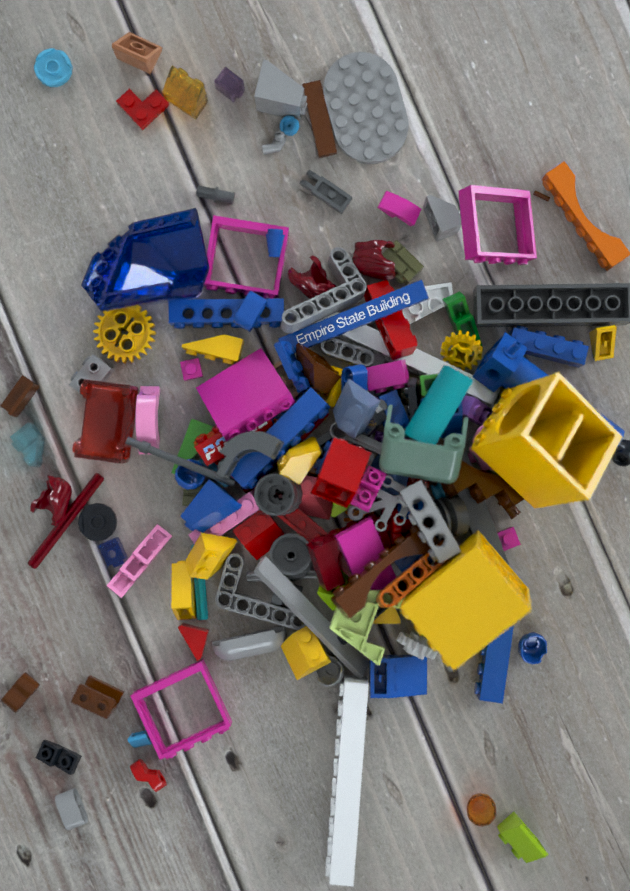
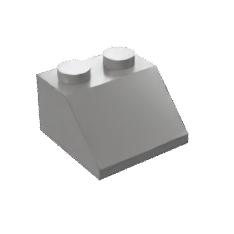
[423,195,462,241]

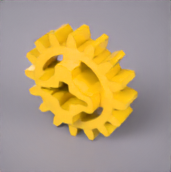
[440,330,483,371]

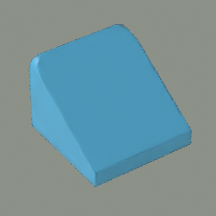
[127,730,152,748]

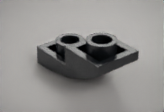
[36,740,82,775]

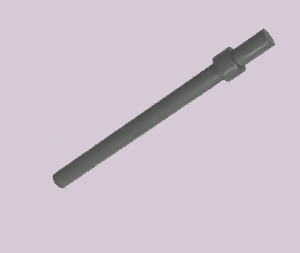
[126,437,236,487]

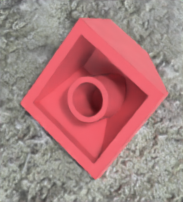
[298,475,333,520]

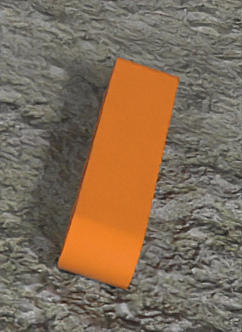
[376,540,448,608]

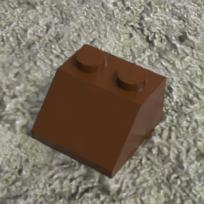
[296,343,341,395]

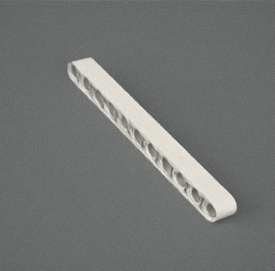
[306,304,500,408]

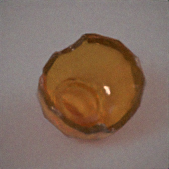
[467,793,497,827]

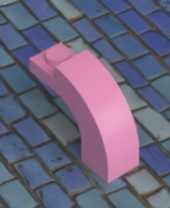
[136,386,160,454]

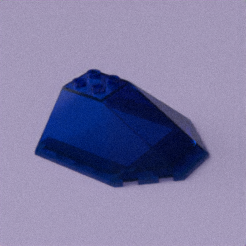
[81,208,210,311]

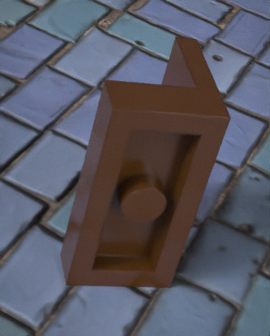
[0,375,40,417]

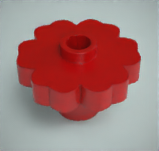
[381,507,412,545]

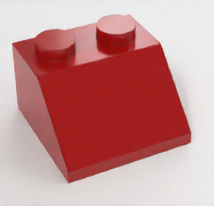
[232,510,285,560]

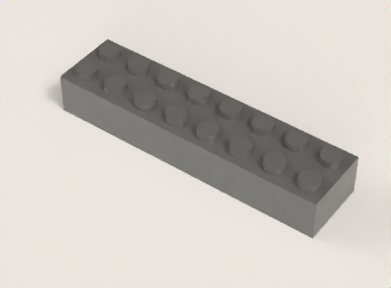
[473,283,630,327]

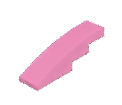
[106,524,172,599]

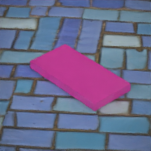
[335,517,399,590]

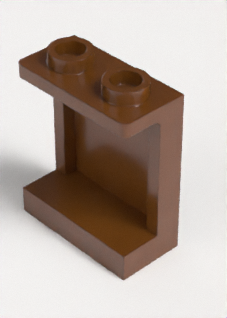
[71,675,125,719]

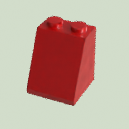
[311,437,371,508]

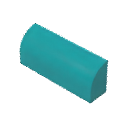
[404,365,474,445]

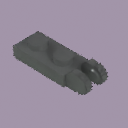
[300,170,353,214]

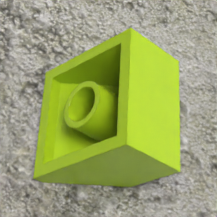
[497,811,548,863]

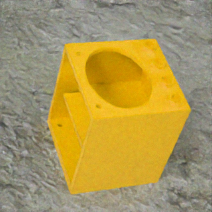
[471,372,622,508]
[400,530,532,670]

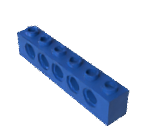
[168,298,284,329]

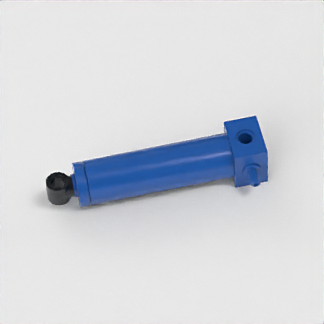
[472,332,630,467]

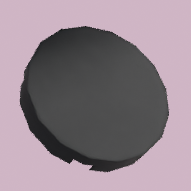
[78,503,117,541]

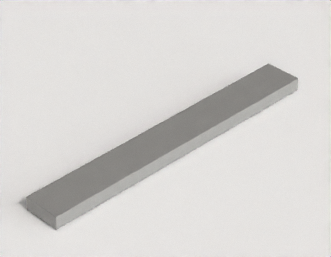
[253,556,369,678]

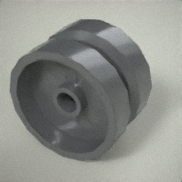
[270,533,312,581]

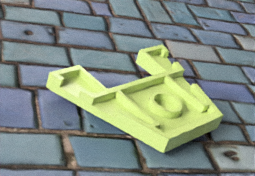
[329,590,403,666]

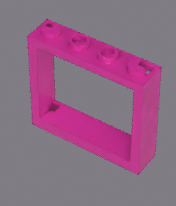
[458,185,537,265]
[202,215,289,299]
[130,659,232,760]

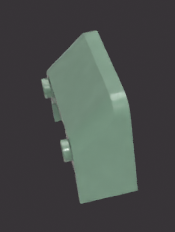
[379,405,468,484]

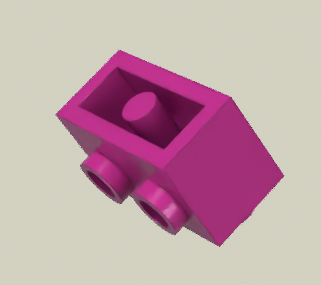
[366,359,409,393]

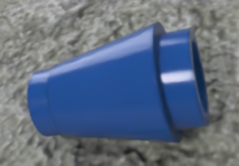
[266,229,285,257]

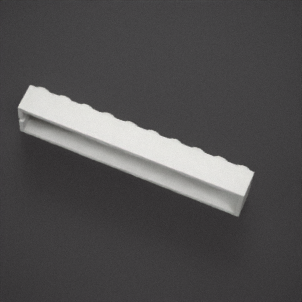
[325,675,369,886]

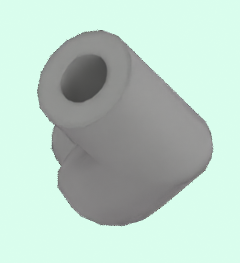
[262,131,286,155]

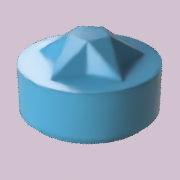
[280,115,299,136]

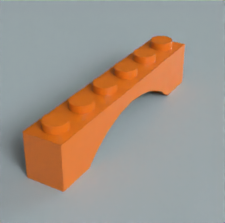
[542,161,630,271]

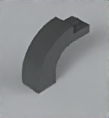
[216,431,284,479]

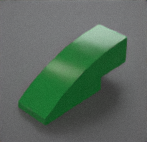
[442,291,483,353]

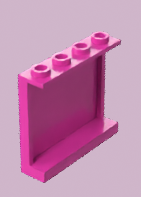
[196,348,296,442]

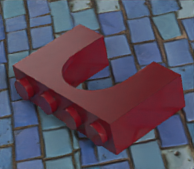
[306,513,392,591]

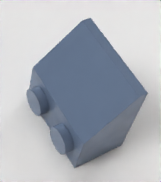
[332,379,381,439]

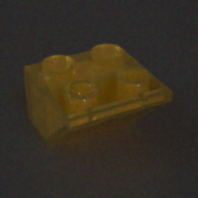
[162,66,208,120]

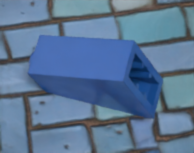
[180,479,242,533]

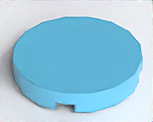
[34,48,73,87]

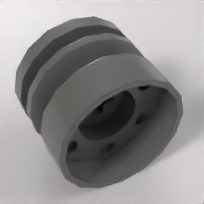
[254,474,303,516]
[422,495,469,540]

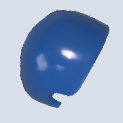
[175,459,205,490]
[518,632,547,665]

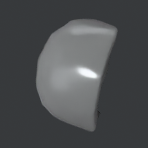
[315,656,344,687]

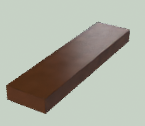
[302,80,337,158]

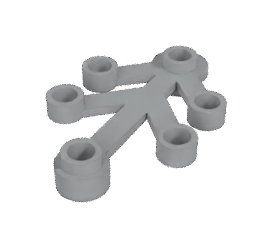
[348,475,421,532]

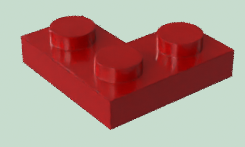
[116,88,170,131]

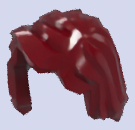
[352,240,395,280]
[287,255,337,299]
[30,475,72,526]

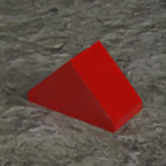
[178,623,209,661]

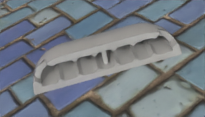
[211,626,287,661]

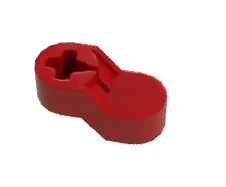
[130,759,167,792]

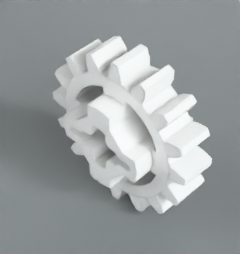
[396,631,438,660]

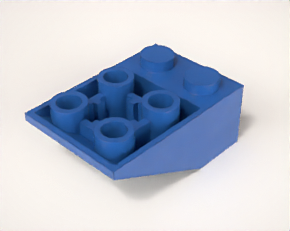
[369,655,427,698]

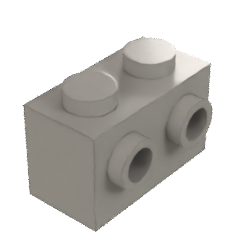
[69,354,115,400]

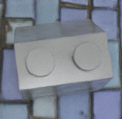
[254,59,307,121]

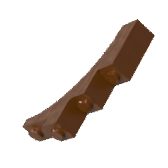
[436,437,525,510]

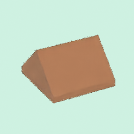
[112,32,163,74]

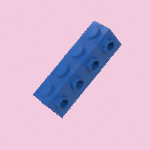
[509,326,589,368]

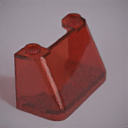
[72,379,138,464]

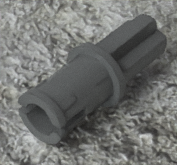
[196,186,235,204]

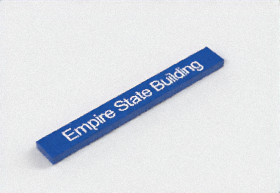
[278,280,429,354]

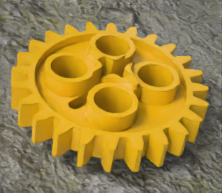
[93,301,156,364]

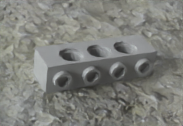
[398,480,461,563]

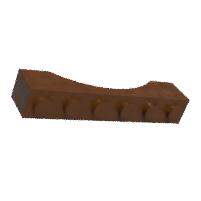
[330,523,440,619]

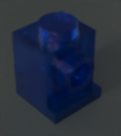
[98,537,128,568]

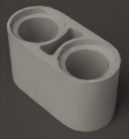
[55,788,88,831]

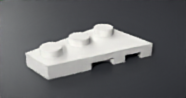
[402,282,453,324]

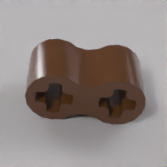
[1,672,40,713]

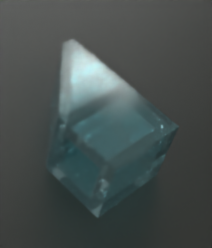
[10,423,45,468]

